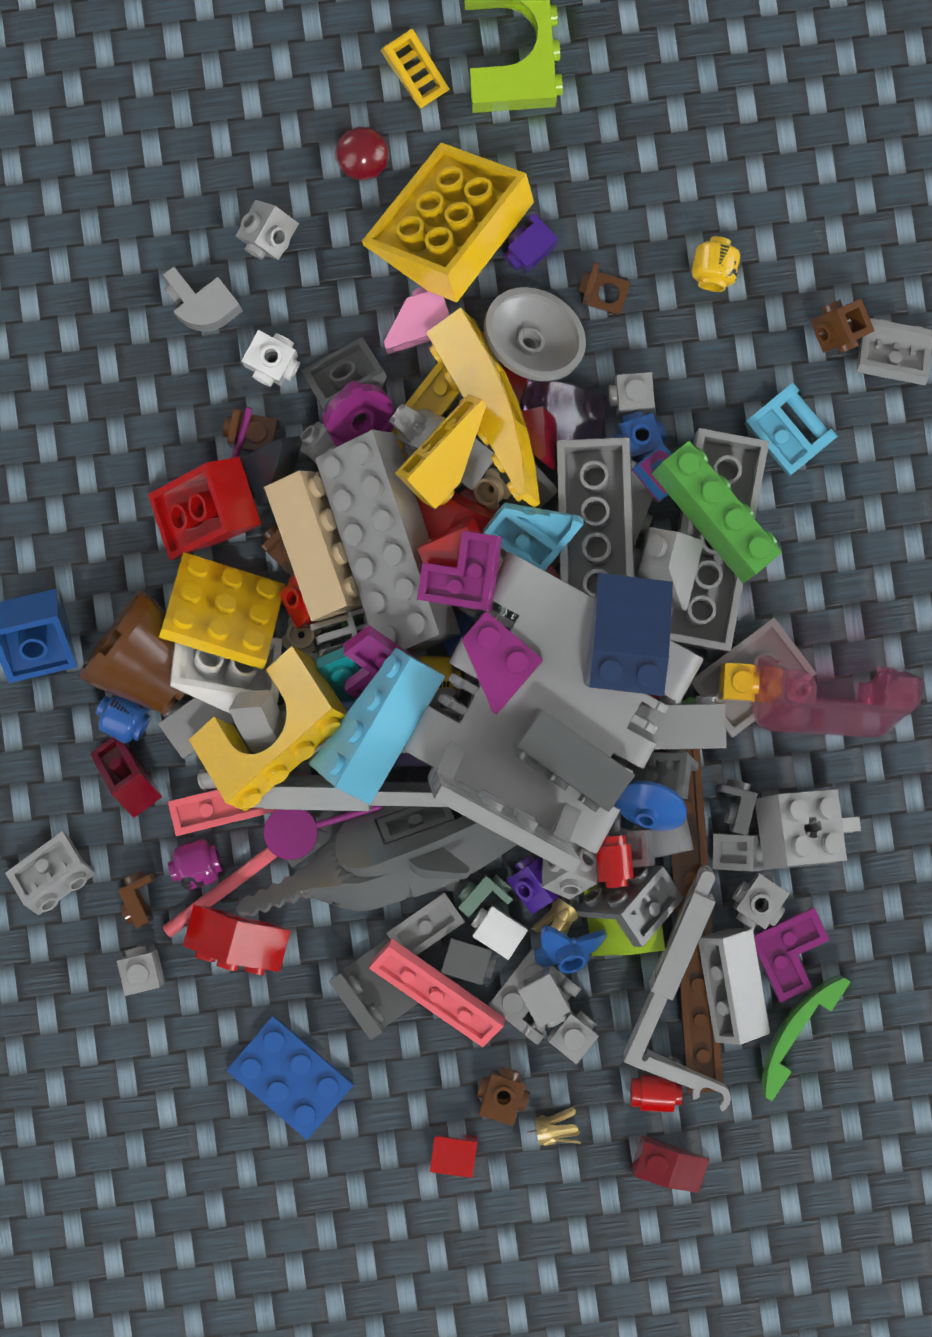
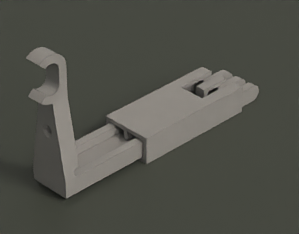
[252,687,457,811]
[623,865,731,1111]

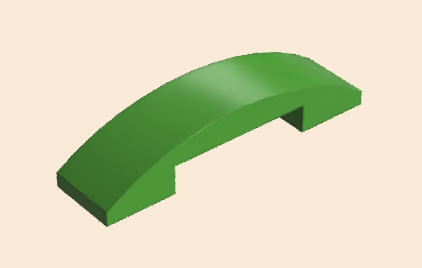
[761,975,850,1101]

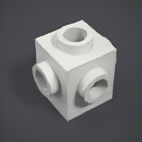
[242,330,300,387]

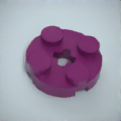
[322,381,394,447]

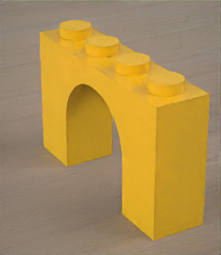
[189,646,347,811]

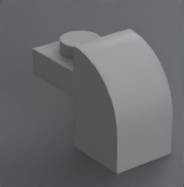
[163,267,243,331]

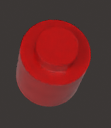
[595,835,634,888]
[630,1075,682,1112]

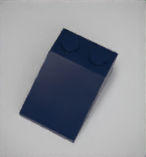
[584,573,673,696]

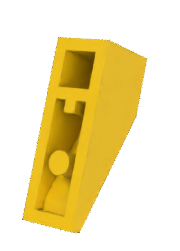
[395,394,487,509]

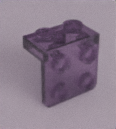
[522,380,607,441]

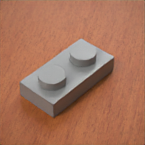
[386,892,465,956]

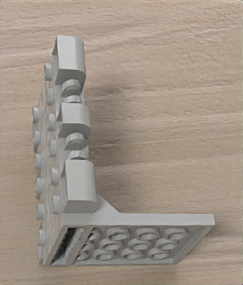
[403,552,704,875]

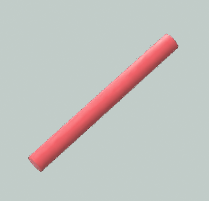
[162,847,277,938]

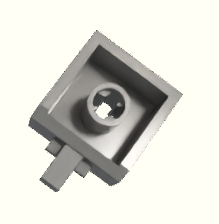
[389,404,494,490]
[755,790,861,870]

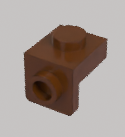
[118,870,157,929]

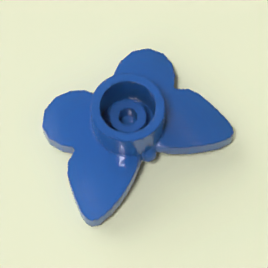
[534,925,607,973]

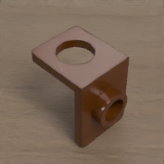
[579,262,630,315]

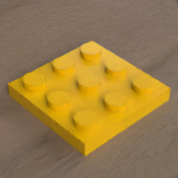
[159,552,285,670]

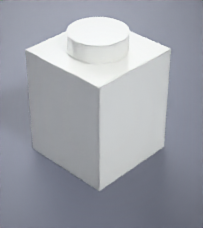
[471,904,528,960]

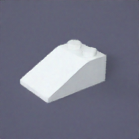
[170,637,282,714]

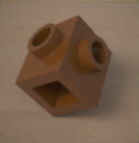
[810,299,874,354]
[476,1067,530,1126]

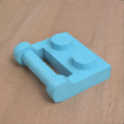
[744,383,838,477]

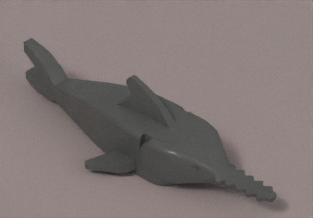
[236,756,619,917]

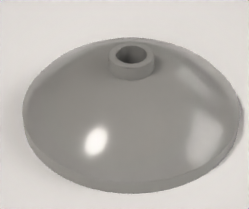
[484,287,586,381]

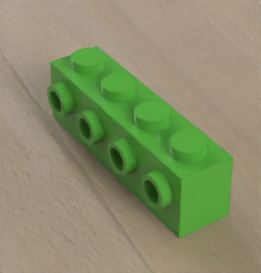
[651,441,782,584]

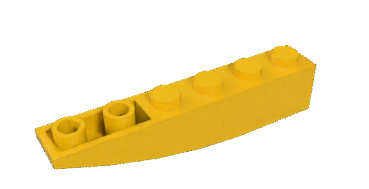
[426,307,540,508]

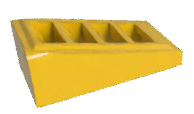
[380,29,450,109]

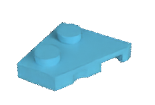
[483,502,584,571]

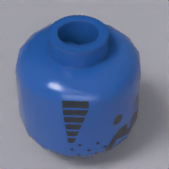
[95,695,151,743]

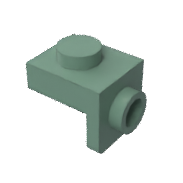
[457,874,513,917]

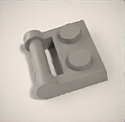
[488,949,581,1045]

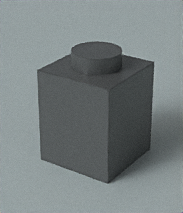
[441,936,497,985]

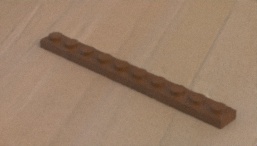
[663,749,723,1094]

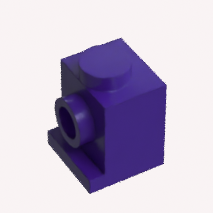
[503,213,558,274]

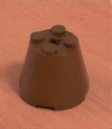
[78,590,185,715]

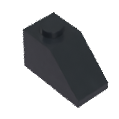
[240,436,302,507]

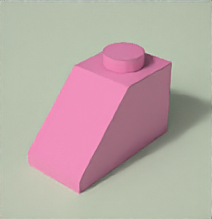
[384,287,449,355]

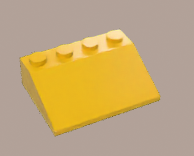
[362,143,534,303]

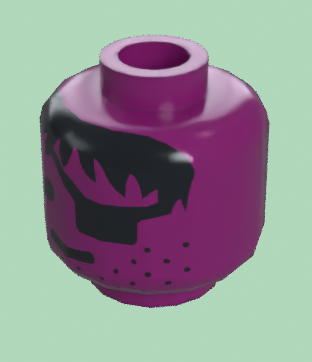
[168,839,223,890]

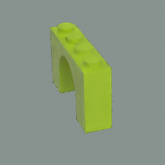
[464,0,563,113]

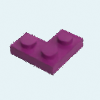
[417,531,502,611]
[343,625,417,699]
[754,907,829,1003]

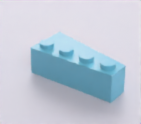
[309,648,445,805]

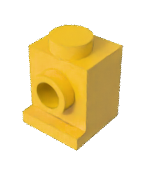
[718,663,759,702]

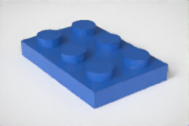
[226,1015,354,1140]

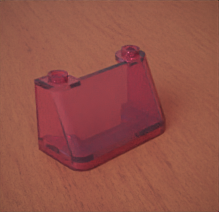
[753,658,924,738]

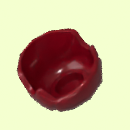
[335,126,389,181]

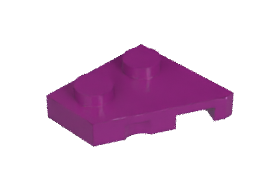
[461,611,543,715]

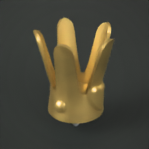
[531,896,578,935]
[526,1107,581,1146]

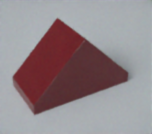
[521,407,558,471]

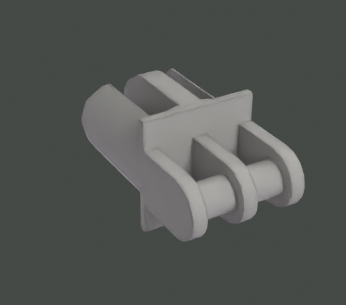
[310,608,369,657]

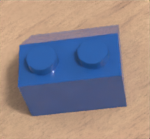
[0,589,77,683]

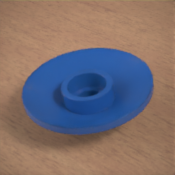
[616,780,687,831]

